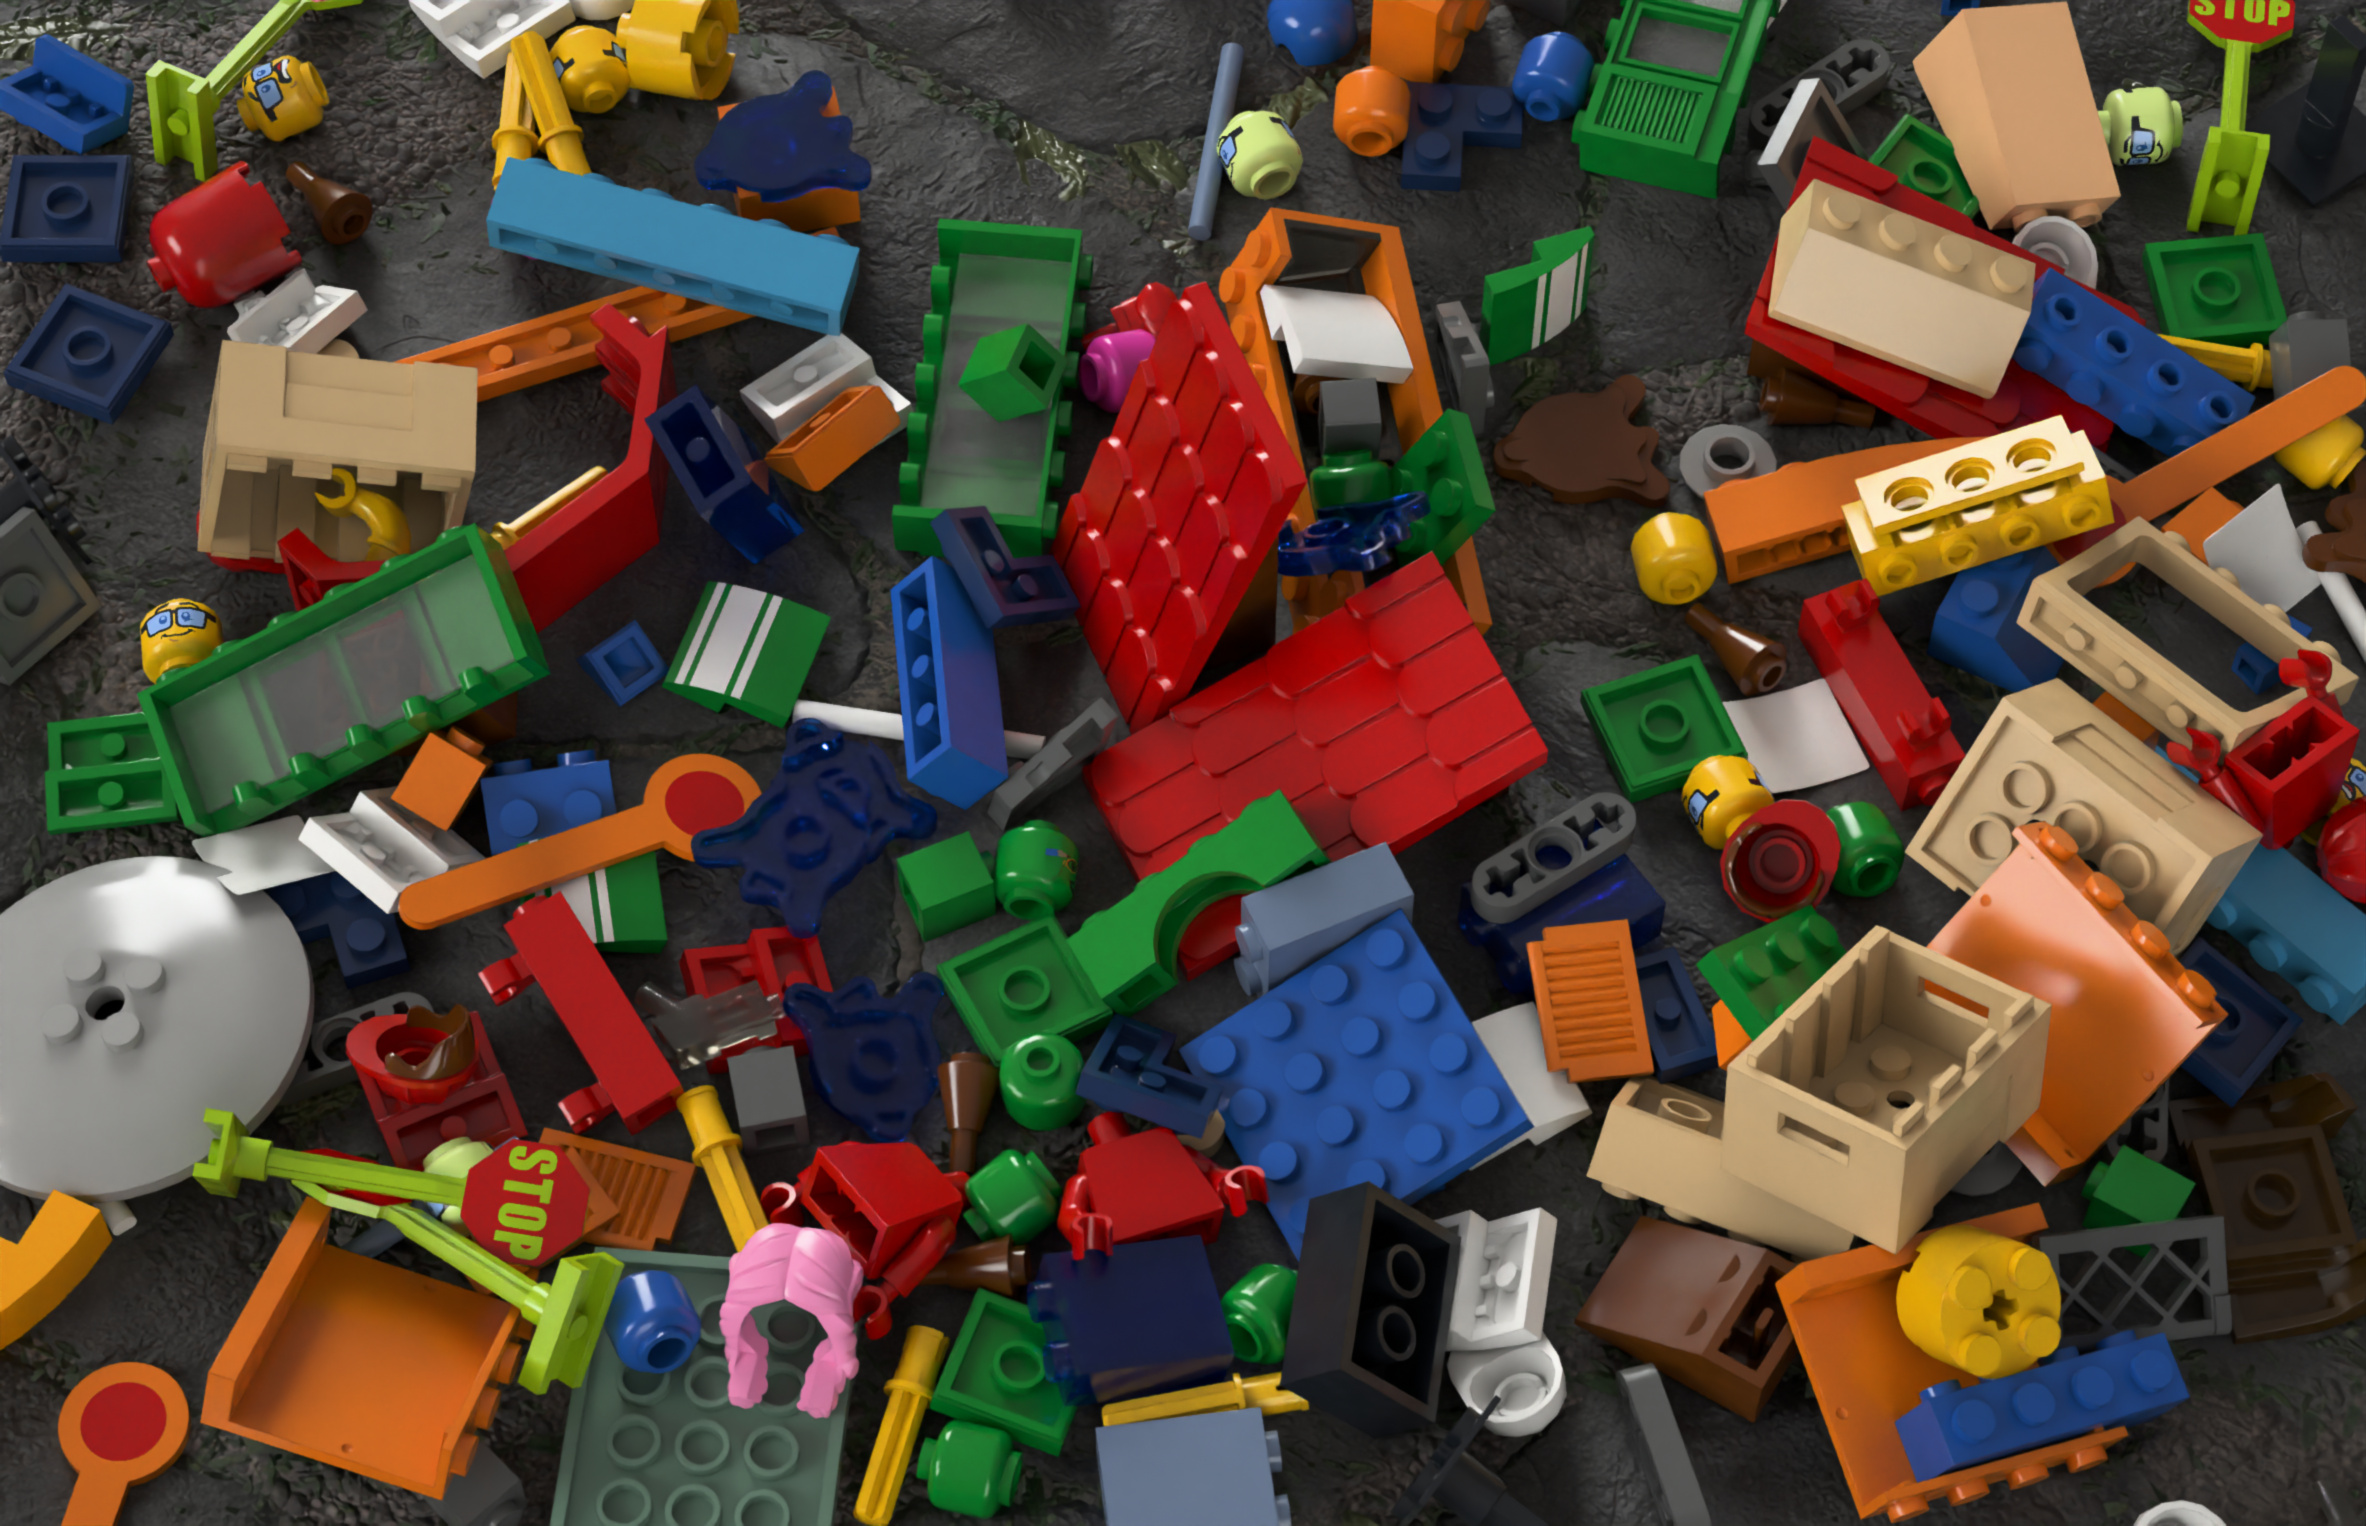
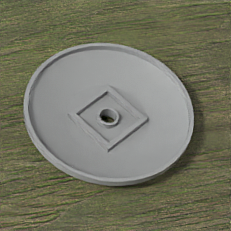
[0,856,314,1204]

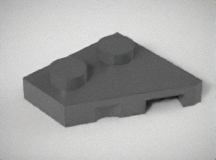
[1433,301,1494,435]
[987,697,1118,832]

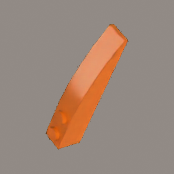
[1703,437,1989,585]

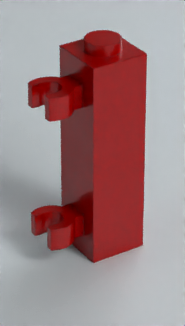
[1797,578,1966,811]
[478,891,685,1136]

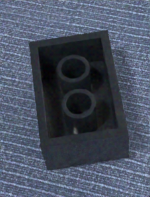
[1280,1181,1461,1439]

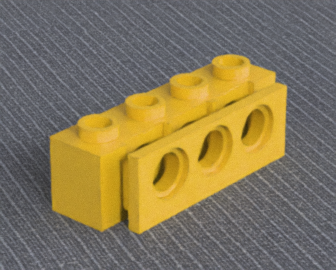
[1841,415,2114,597]

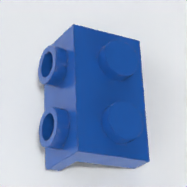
[0,34,134,155]
[480,749,617,855]

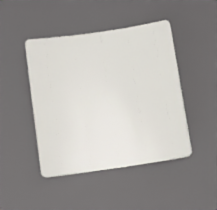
[2203,484,2321,612]
[1722,678,1869,793]
[192,815,336,895]

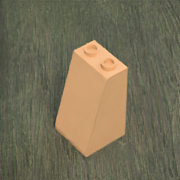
[1913,1,2121,233]

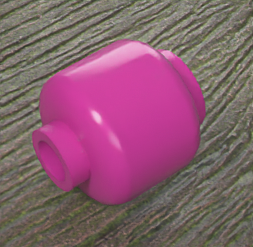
[1078,329,1156,414]

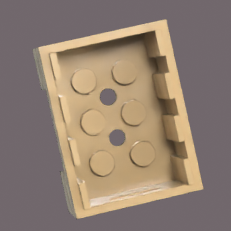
[197,340,478,563]
[1905,678,2264,961]
[1720,925,2052,1255]

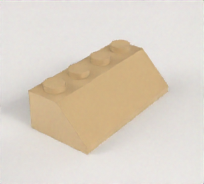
[1768,179,2036,400]
[1586,1075,1858,1265]

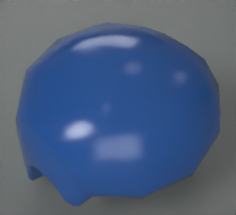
[1267,0,1358,66]

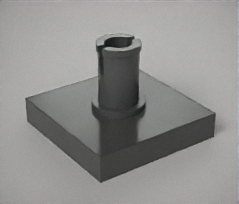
[1744,78,1869,211]
[0,506,102,685]

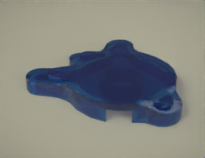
[694,70,872,202]
[1278,491,1432,577]
[770,718,938,888]
[691,771,871,939]
[781,972,944,1143]

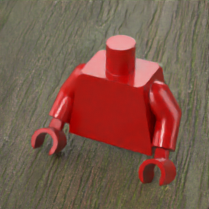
[2166,649,2360,850]
[1057,1111,1270,1278]
[760,1141,972,1340]

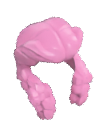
[719,1223,864,1419]

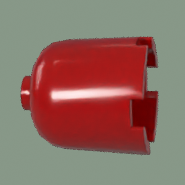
[146,161,302,309]

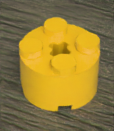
[616,0,739,100]
[1896,1224,2061,1379]

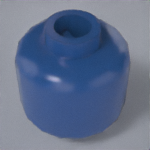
[1511,31,1595,121]
[603,1270,701,1373]

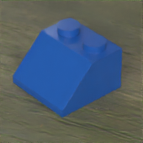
[1926,545,2091,693]

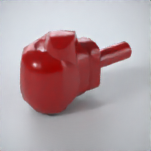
[1080,282,1178,351]

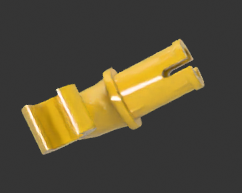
[315,468,412,561]

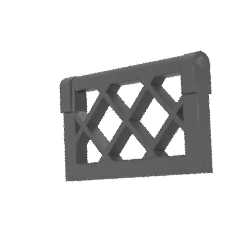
[2032,1214,2232,1352]

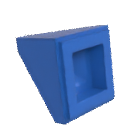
[576,620,669,707]

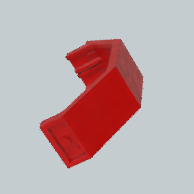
[277,302,678,639]

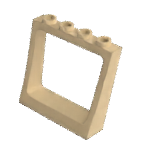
[2016,516,2359,766]

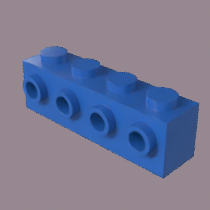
[2011,267,2255,458]
[890,556,1009,810]
[1894,1330,2190,1483]

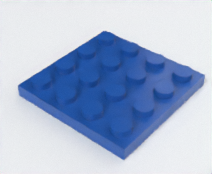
[1178,908,1535,1262]

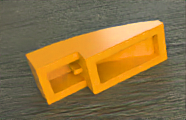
[0,1189,113,1350]

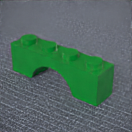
[1066,789,1333,1018]

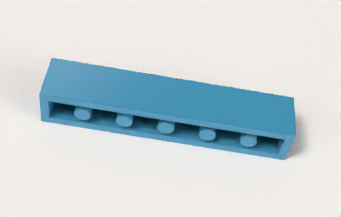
[486,156,860,336]
[2155,745,2366,1026]

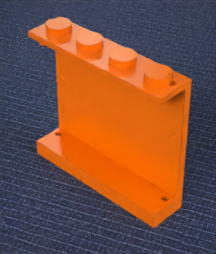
[1924,821,2229,1187]
[200,1196,540,1501]
[1775,1202,2128,1523]

